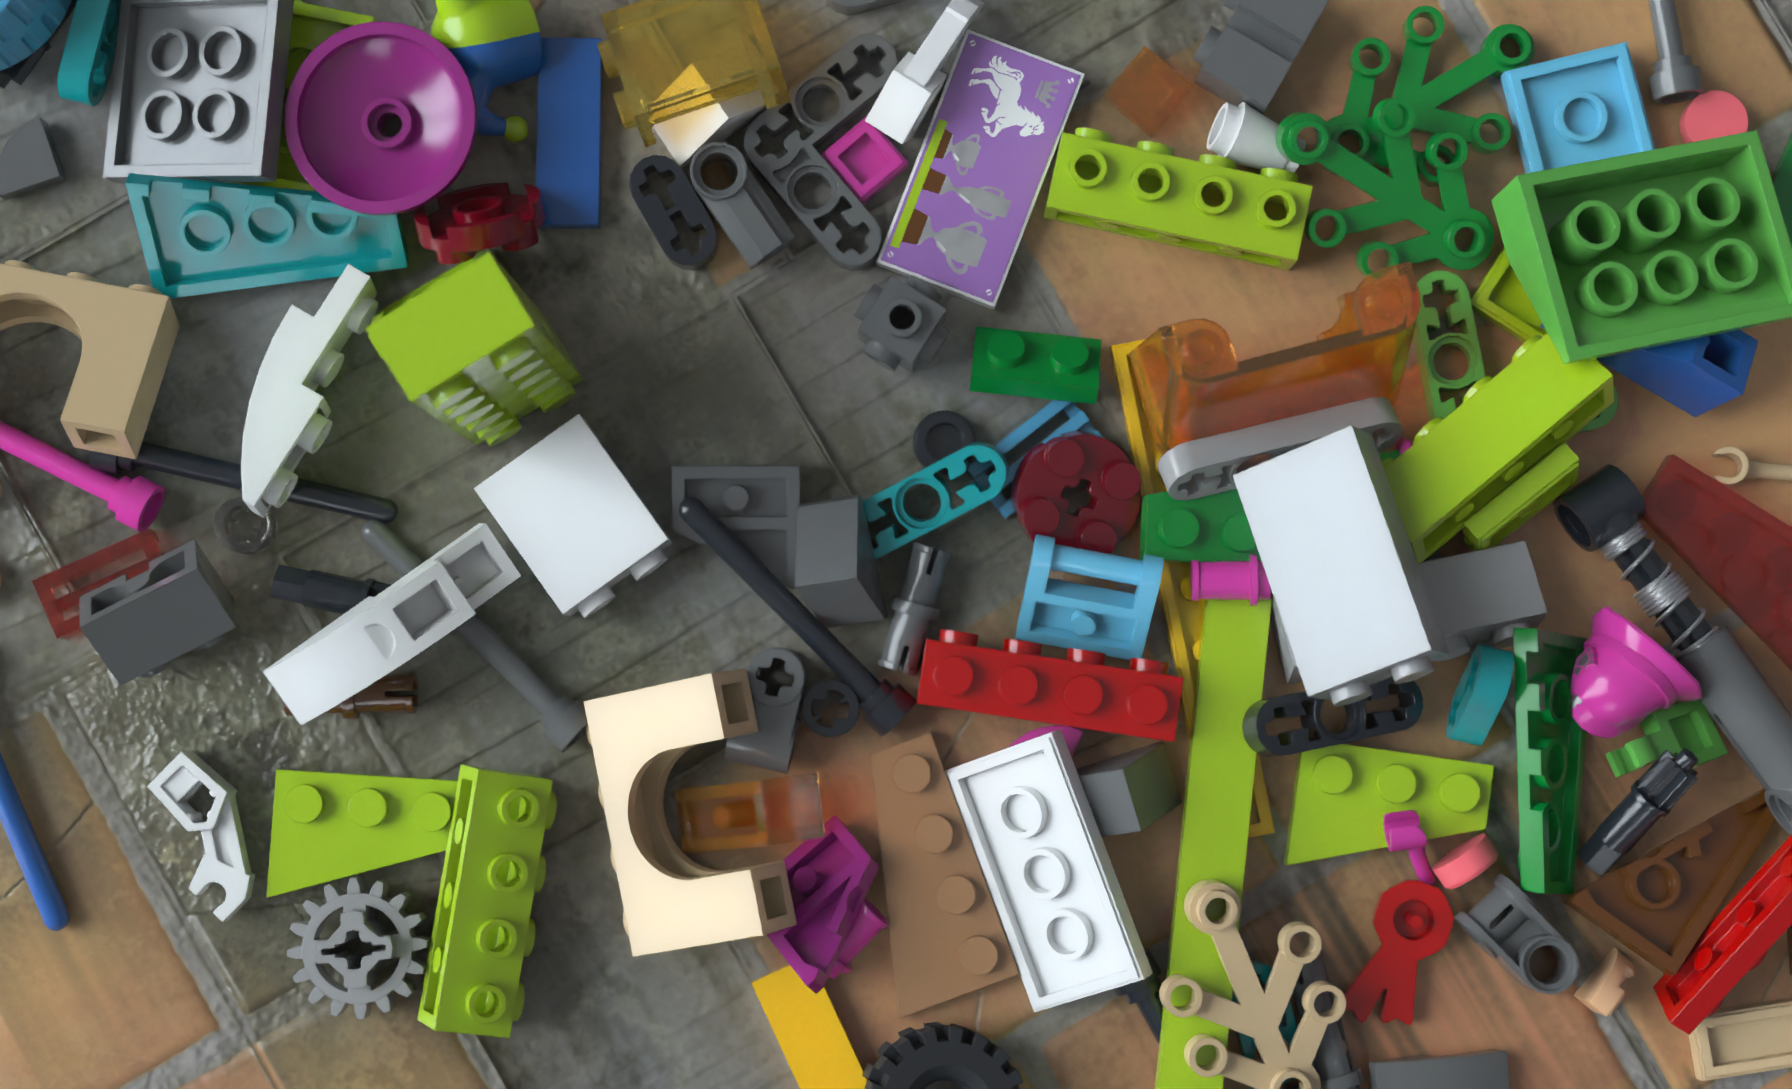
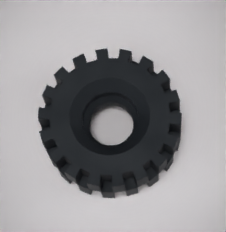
[862,1022,1024,1089]

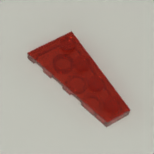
[1642,454,1792,671]

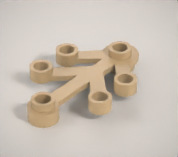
[1159,879,1346,1089]

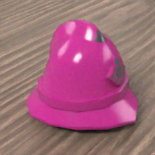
[1571,606,1703,739]

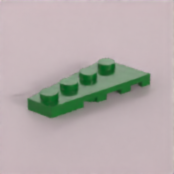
[1513,627,1587,895]

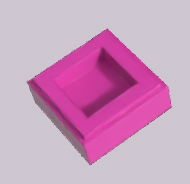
[821,115,909,205]

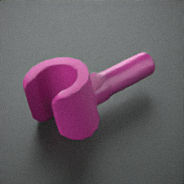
[1383,810,1435,885]

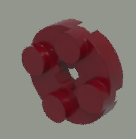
[414,182,546,264]
[1011,431,1142,554]

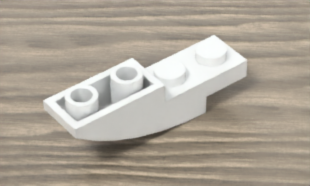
[241,264,378,518]
[262,523,521,725]

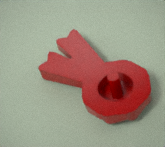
[1343,879,1454,1025]

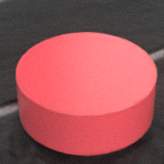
[1679,90,1748,144]
[1432,833,1499,889]

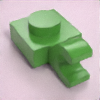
[1605,699,1728,778]

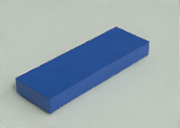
[536,38,604,229]

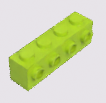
[1043,128,1313,271]
[1382,333,1614,565]
[417,764,557,1038]

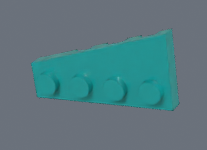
[125,173,410,298]

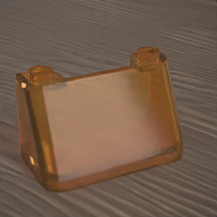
[1129,261,1421,457]

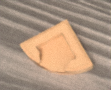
[1574,947,1635,1017]

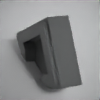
[0,117,66,200]

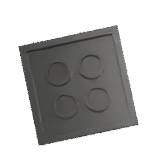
[102,0,294,183]

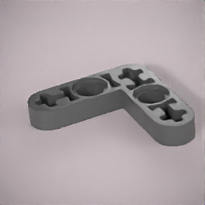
[744,34,897,271]

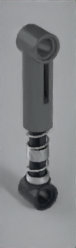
[1553,464,1792,835]

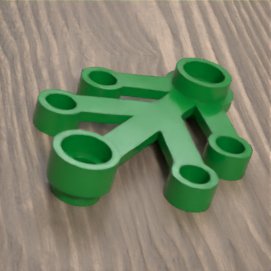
[1316,6,1535,187]
[1276,97,1494,280]

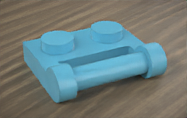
[1015,534,1164,660]

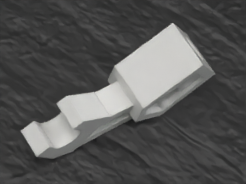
[865,0,984,144]
[147,751,256,922]

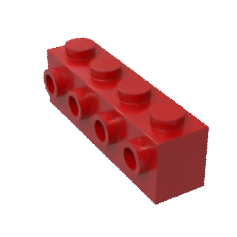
[916,629,1184,742]

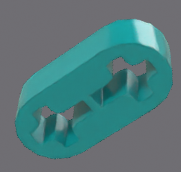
[1446,644,1514,746]

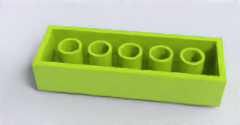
[365,252,584,447]

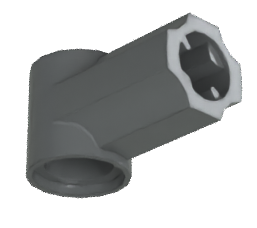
[690,142,796,270]

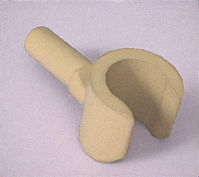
[1710,446,1792,488]

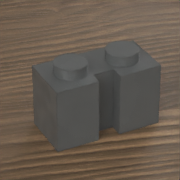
[1193,0,1329,114]
[79,539,236,686]

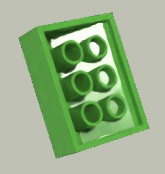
[1491,130,1792,365]

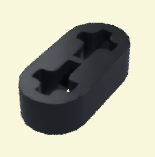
[629,155,719,271]

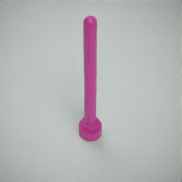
[0,421,166,532]

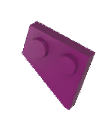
[766,815,880,994]

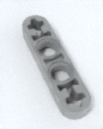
[1158,397,1403,501]

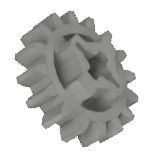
[287,876,431,1019]

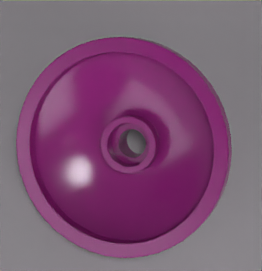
[284,21,478,216]

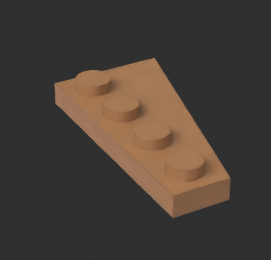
[870,732,1019,1019]

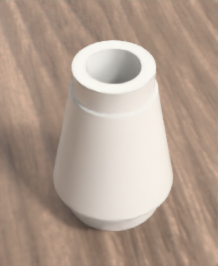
[1206,102,1306,173]

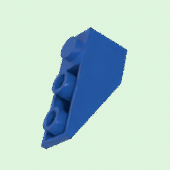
[1541,324,1758,417]

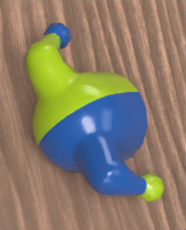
[431,0,542,143]

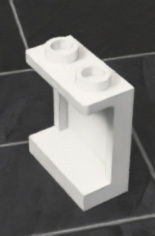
[474,414,673,618]

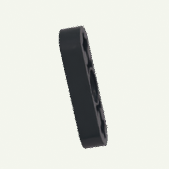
[1242,677,1423,757]

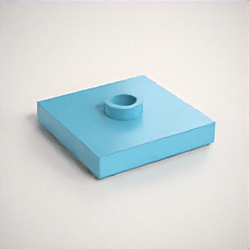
[1500,42,1655,174]

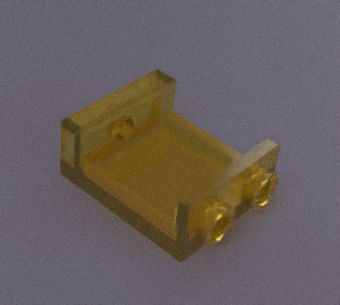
[597,0,791,147]

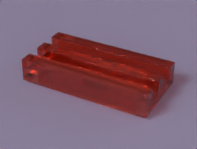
[32,529,165,639]

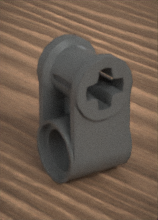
[724,647,807,774]
[1454,873,1579,995]

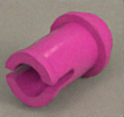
[1190,554,1271,606]
[829,898,889,979]

